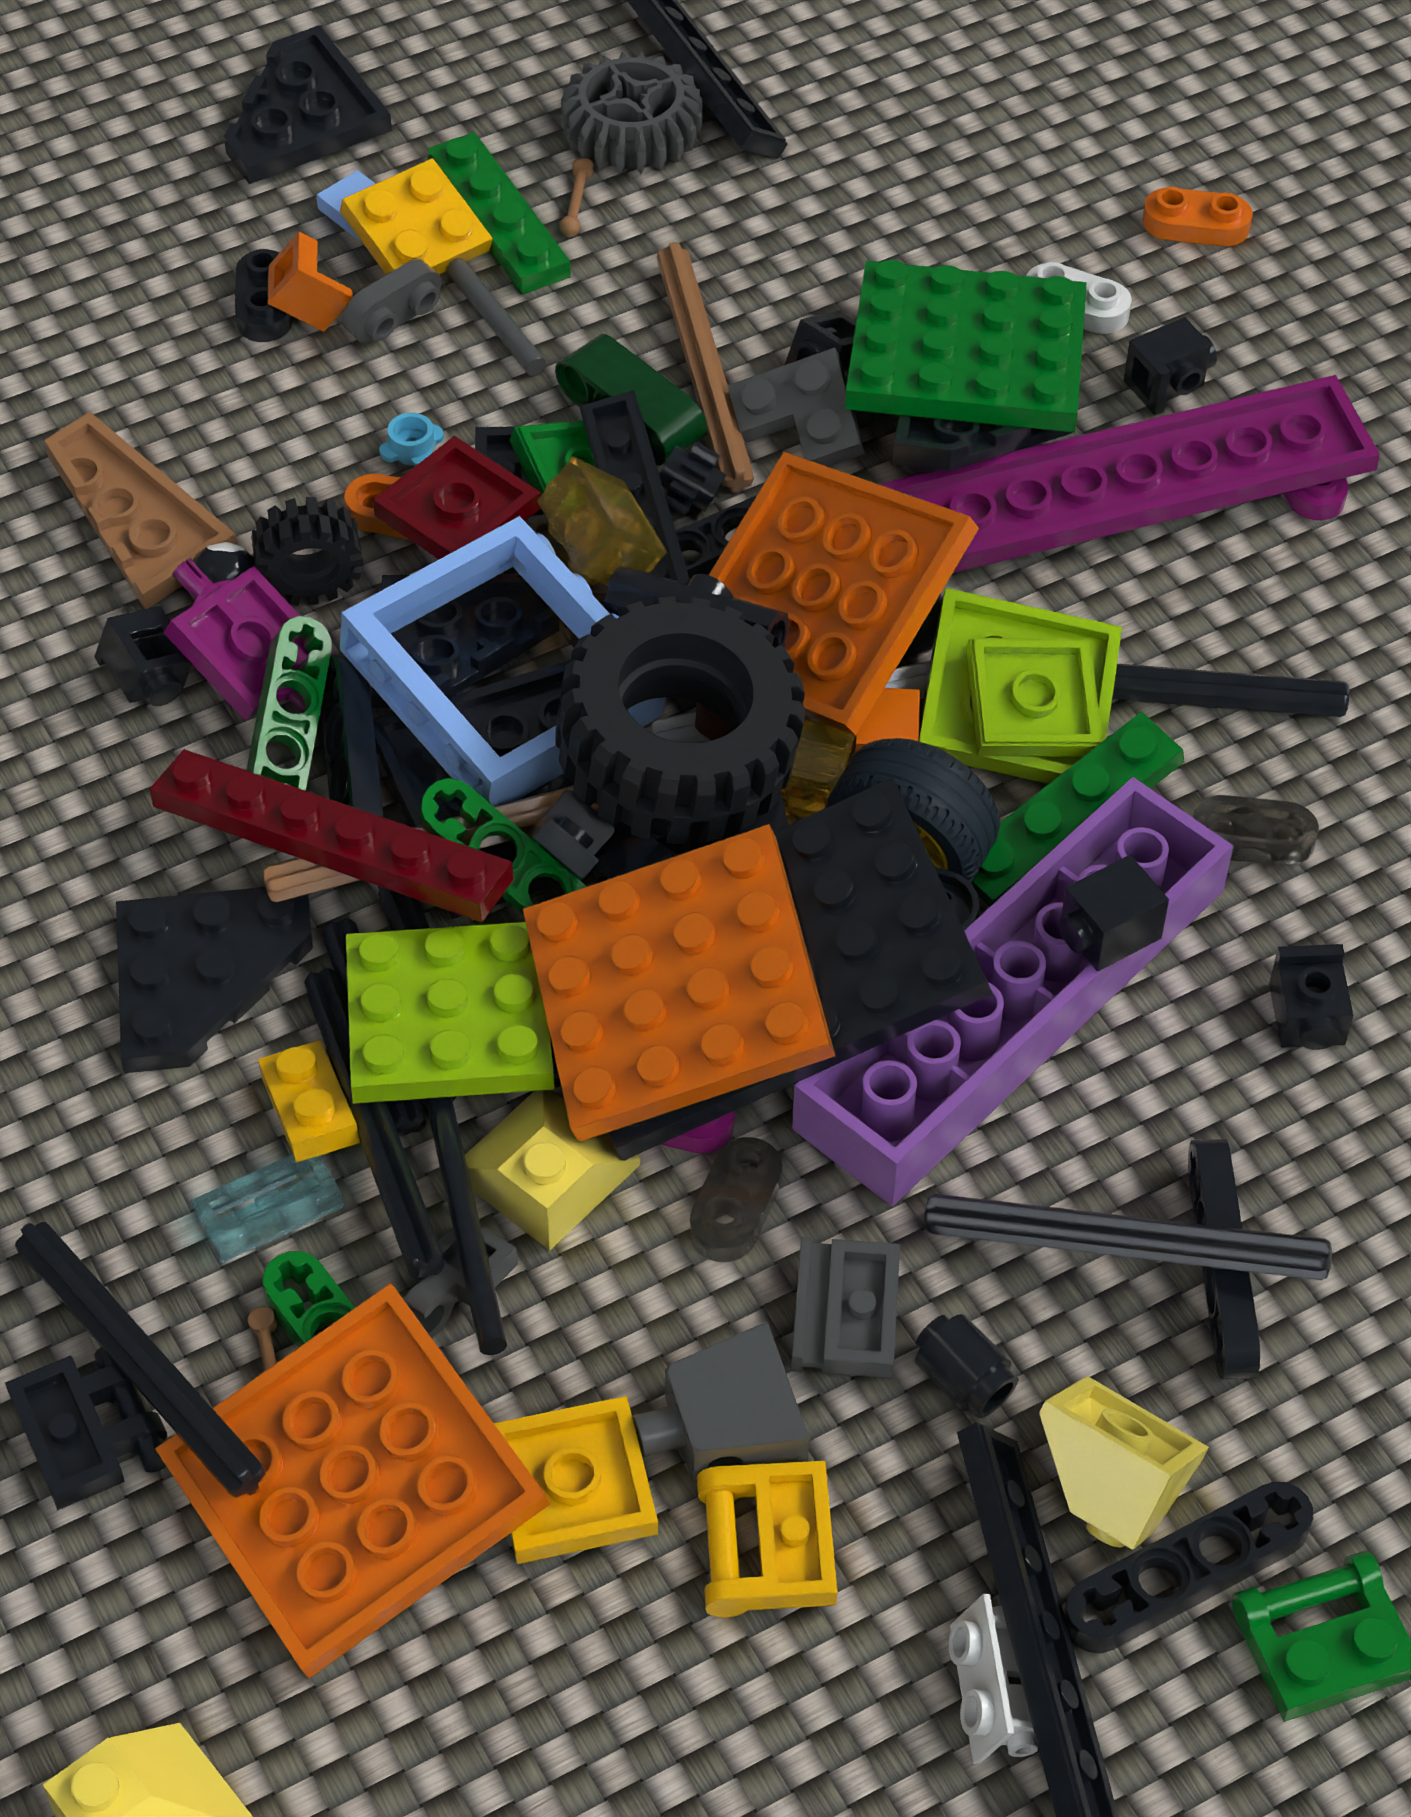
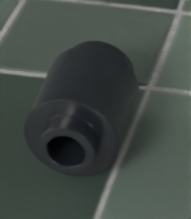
[915,1314,1019,1418]

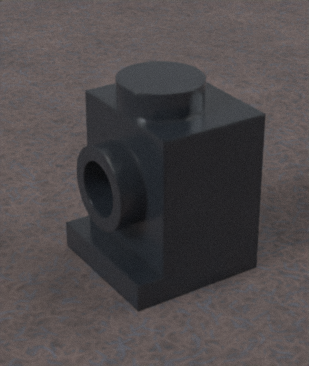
[1123,317,1217,416]
[94,606,192,706]
[1269,944,1354,1050]

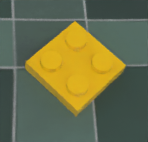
[340,158,493,275]
[494,1396,658,1564]

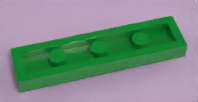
[427,132,571,295]
[971,711,1184,907]

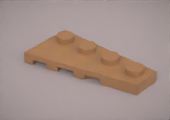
[44,412,237,609]

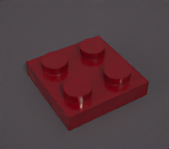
[373,436,541,559]

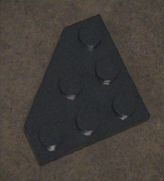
[224,25,392,184]
[892,415,1073,474]
[371,575,560,708]
[116,887,313,1073]

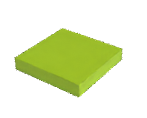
[966,638,1103,757]

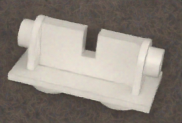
[949,1594,1038,1764]

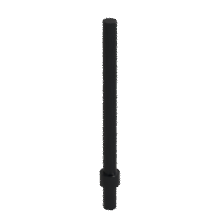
[420,1096,507,1355]

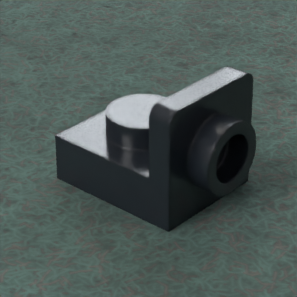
[784,311,856,365]
[527,790,614,880]

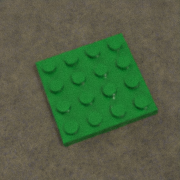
[845,260,1087,433]

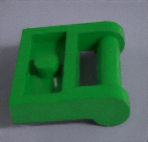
[1231,1550,1411,1722]

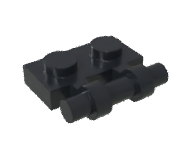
[5,1347,167,1511]

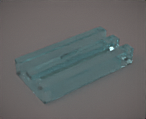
[191,1154,345,1263]

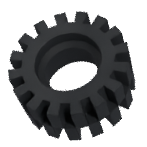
[251,497,363,605]

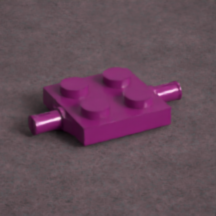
[164,558,335,721]

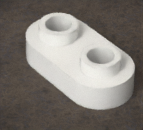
[1026,262,1132,334]

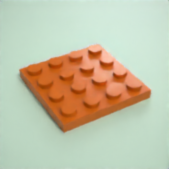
[709,452,979,736]
[523,824,835,1142]
[155,1283,550,1679]

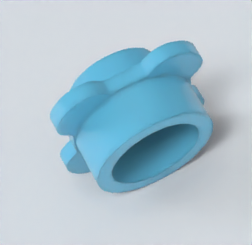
[379,413,444,466]

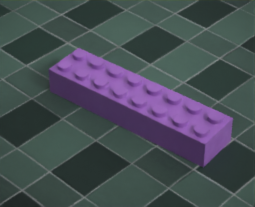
[792,777,1233,1207]

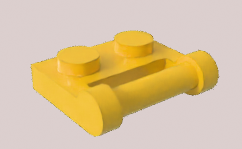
[697,1461,838,1618]

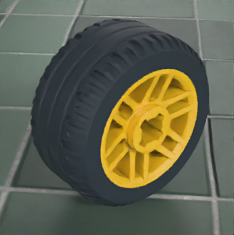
[826,738,1000,882]

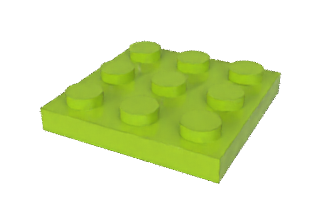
[918,588,1122,784]
[346,922,554,1104]

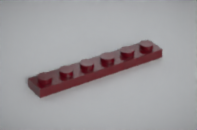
[149,749,514,922]

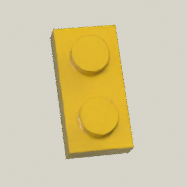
[257,1040,360,1163]

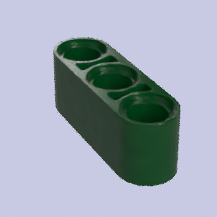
[555,334,708,466]

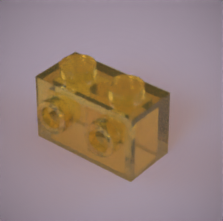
[537,456,667,586]

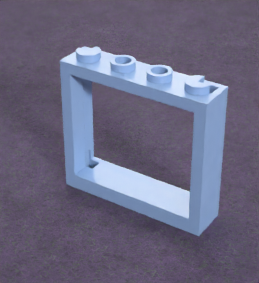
[340,516,666,806]

